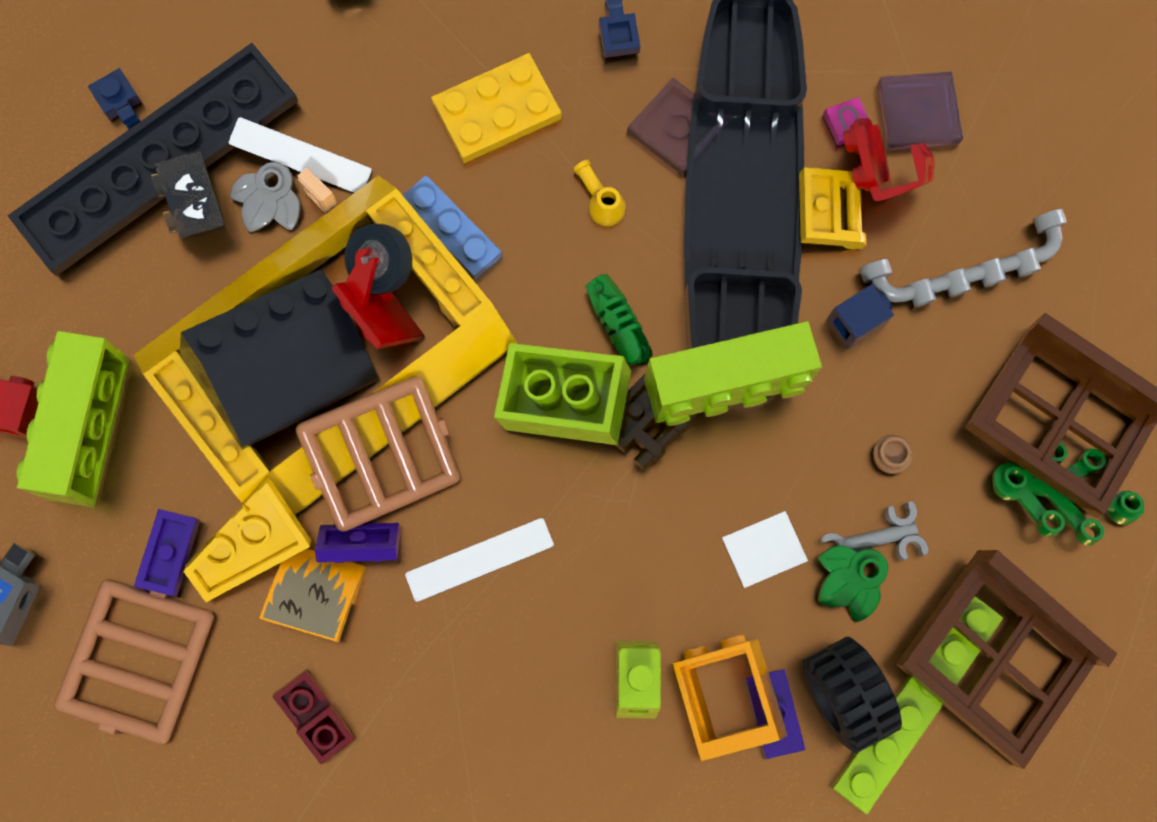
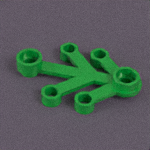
[992,442,1144,546]

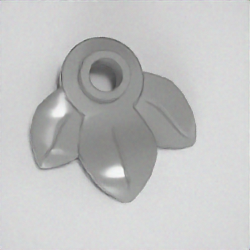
[230,162,301,232]

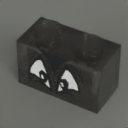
[151,151,226,241]

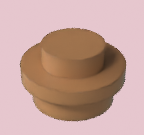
[873,435,913,474]

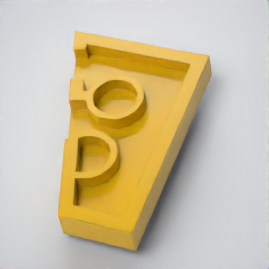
[183,476,311,602]

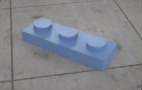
[403,175,502,280]

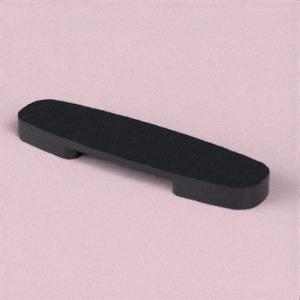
[683,0,807,410]

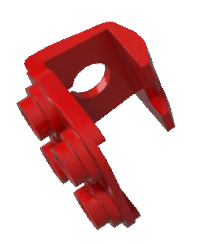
[843,118,935,201]

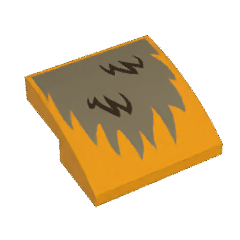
[259,549,366,642]

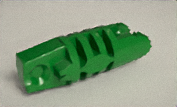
[585,274,653,364]

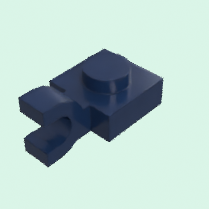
[599,0,641,58]
[88,68,141,130]

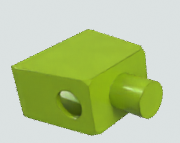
[616,640,661,719]

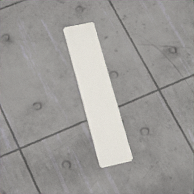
[229,117,372,193]
[405,518,554,602]

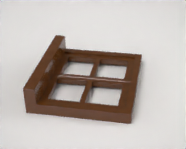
[965,313,1157,519]
[896,550,1117,769]

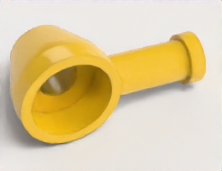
[573,159,626,226]

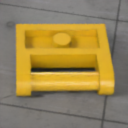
[799,167,867,250]

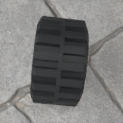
[802,636,902,754]

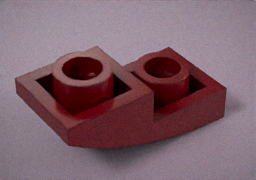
[272,669,354,764]

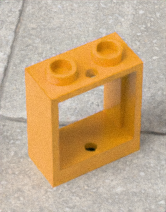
[672,634,788,761]

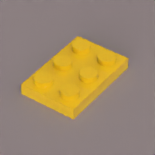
[431,53,562,164]

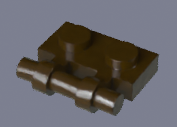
[616,374,697,470]

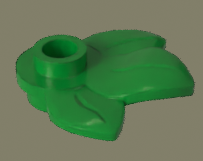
[818,545,888,622]

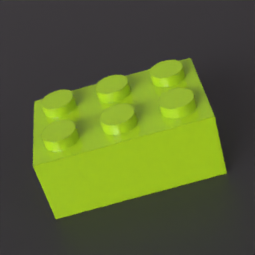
[494,343,631,445]

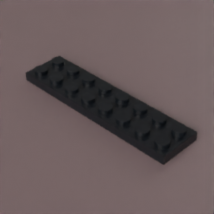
[7,43,298,276]

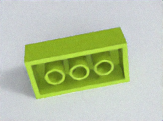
[644,321,822,426]
[16,331,130,508]

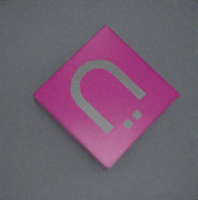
[823,97,868,146]

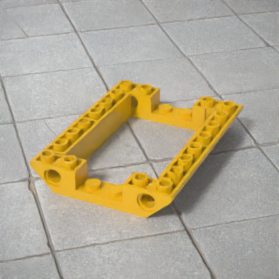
[133,175,517,516]

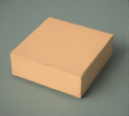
[297,168,338,214]

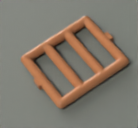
[296,376,460,532]
[54,579,214,744]

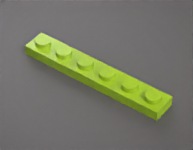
[830,597,1003,814]

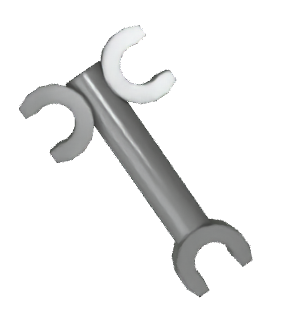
[819,501,928,561]

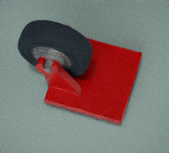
[331,224,425,349]

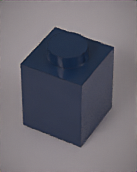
[827,284,894,349]

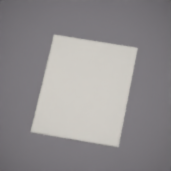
[722,511,808,588]

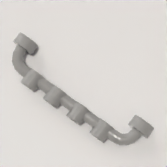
[859,209,1067,307]

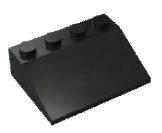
[180,269,378,450]

